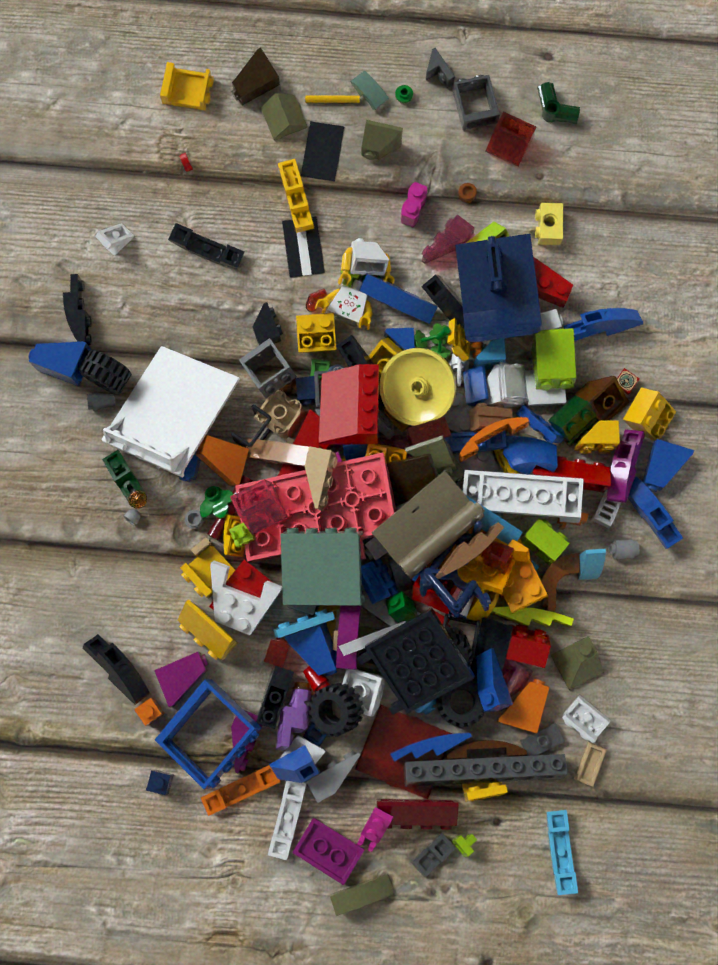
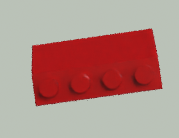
[530,456,611,493]

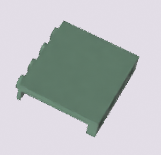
[280,528,365,605]

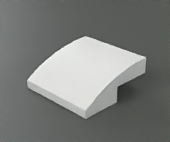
[525,370,566,406]

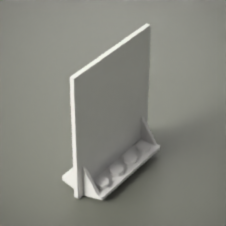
[102,346,240,478]

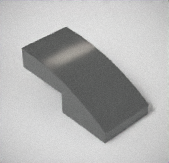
[411,833,456,877]

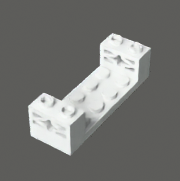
[463,470,583,523]

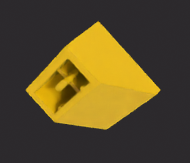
[296,313,336,353]
[623,388,676,441]
[574,420,620,454]

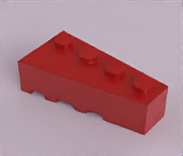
[278,409,334,476]

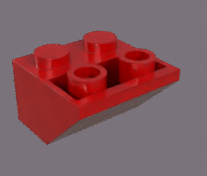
[506,624,551,668]

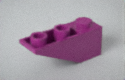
[231,709,263,774]

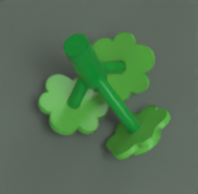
[414,323,451,359]

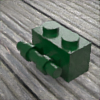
[548,395,597,447]

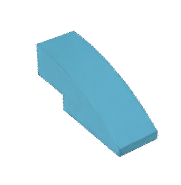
[578,549,606,580]

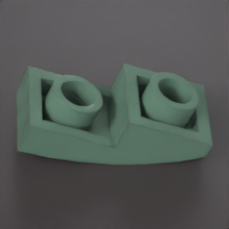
[350,71,389,110]

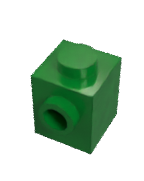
[386,591,418,623]

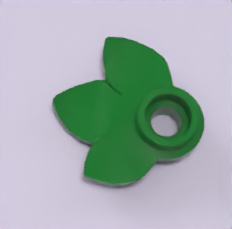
[200,486,235,519]

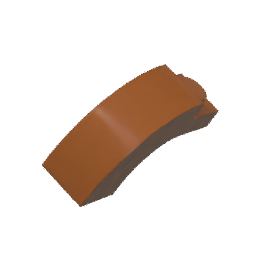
[540,553,580,612]

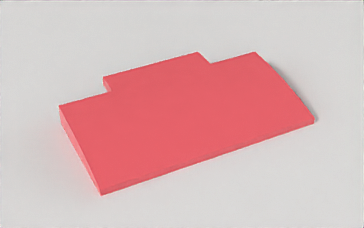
[235,453,397,563]

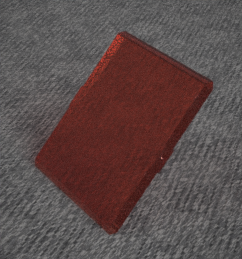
[355,704,452,799]

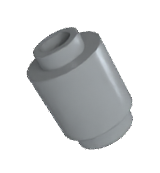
[609,539,639,559]

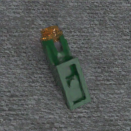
[102,450,147,509]

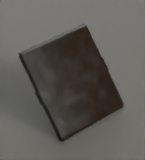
[387,454,438,506]

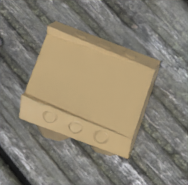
[254,390,308,441]

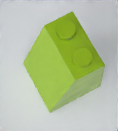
[531,328,576,390]

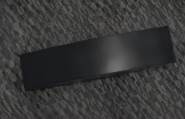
[336,335,386,410]

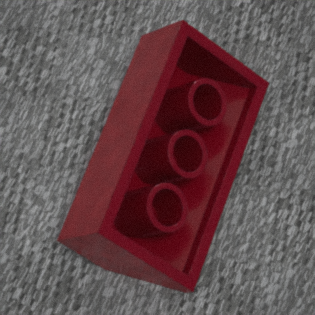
[376,799,459,830]

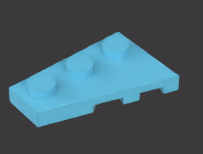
[273,609,335,638]

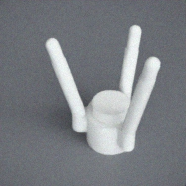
[448,353,469,386]

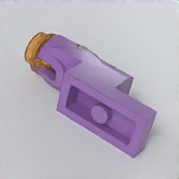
[276,682,313,751]

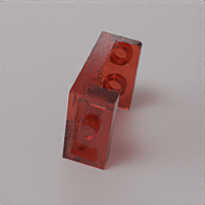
[406,417,451,447]

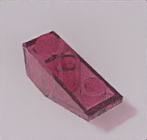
[422,214,475,264]

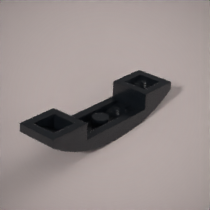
[168,223,245,269]

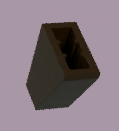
[231,47,280,106]

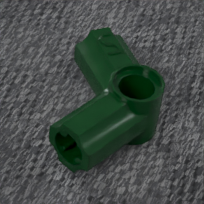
[537,82,580,124]

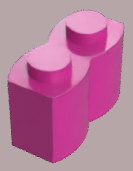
[401,182,427,227]

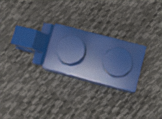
[516,405,564,444]

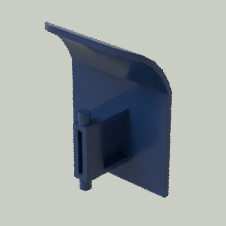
[455,233,542,342]

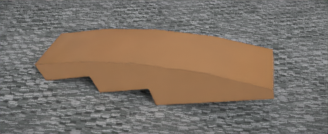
[246,439,309,467]
[435,522,504,579]

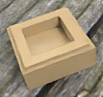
[191,537,212,557]

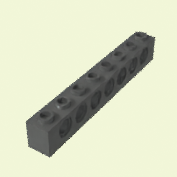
[404,754,567,787]

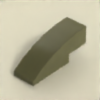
[330,874,394,916]

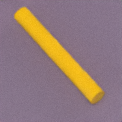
[305,95,360,103]

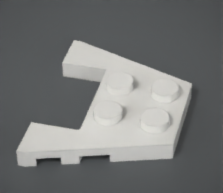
[210,560,282,635]

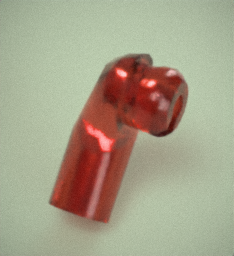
[305,288,327,312]

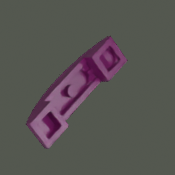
[336,591,363,670]

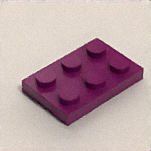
[292,817,365,885]

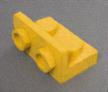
[462,782,508,802]

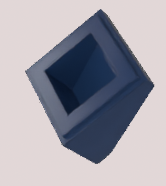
[303,722,327,747]

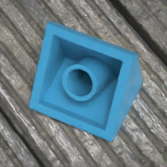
[473,338,506,370]

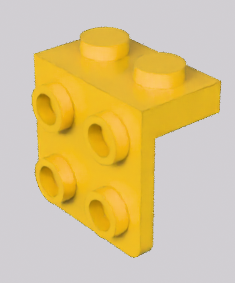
[180,546,235,599]

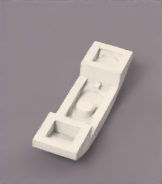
[268,781,307,860]

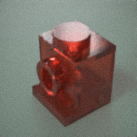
[481,541,514,575]

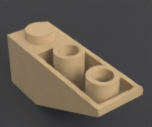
[304,446,337,511]

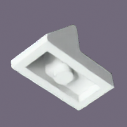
[95,223,135,255]

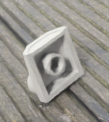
[336,669,385,717]

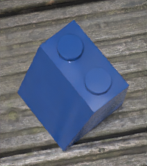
[28,341,91,387]

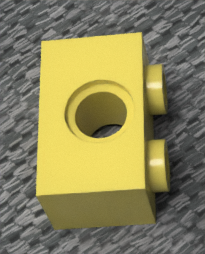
[535,203,563,245]

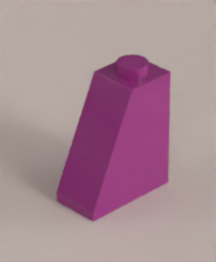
[154,652,209,707]

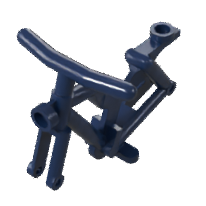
[420,521,491,618]

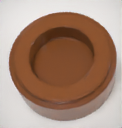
[458,183,477,203]

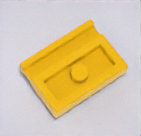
[447,318,470,362]

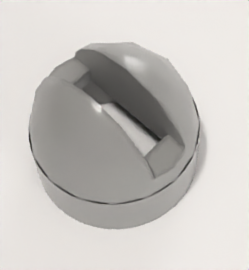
[123,509,140,526]

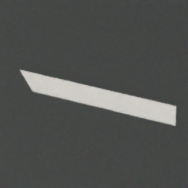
[339,621,406,656]

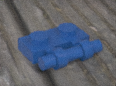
[361,558,398,604]

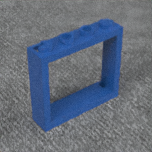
[155,679,262,790]

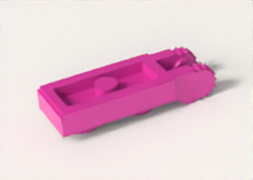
[357,807,393,852]

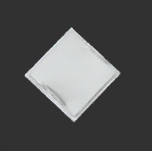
[499,362,527,404]

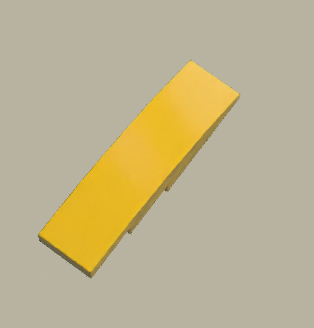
[278,159,314,233]

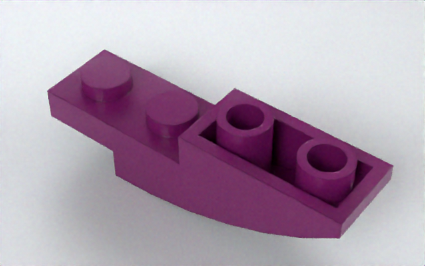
[607,429,645,503]

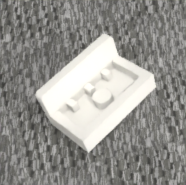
[562,695,611,743]

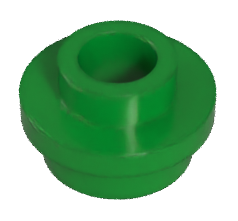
[395,85,413,103]

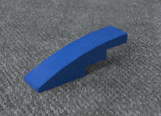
[359,273,438,324]
[390,732,472,761]

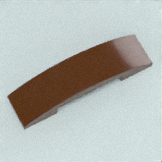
[446,740,527,759]

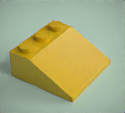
[178,599,238,660]

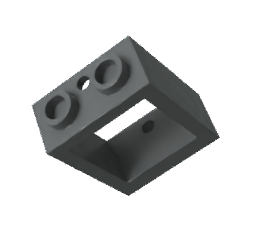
[452,75,500,130]
[239,338,297,398]

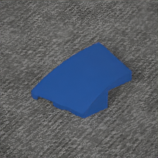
[503,436,558,475]

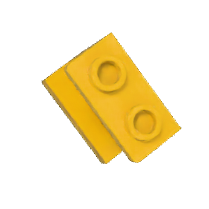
[160,62,214,110]

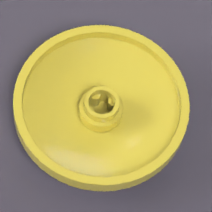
[380,348,457,426]

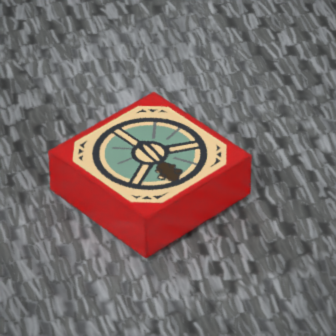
[617,368,640,395]

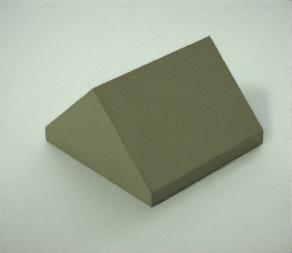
[261,93,308,140]

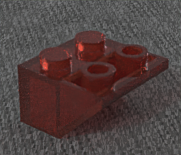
[485,111,537,167]

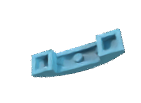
[546,810,578,895]

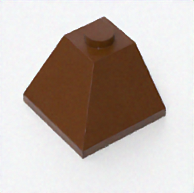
[574,376,629,422]

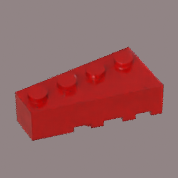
[533,256,573,308]

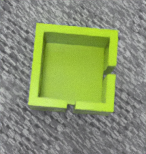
[521,518,570,566]

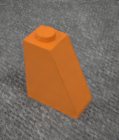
[196,435,249,486]
[497,679,549,733]

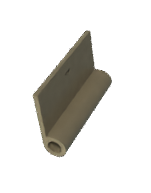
[371,471,485,579]

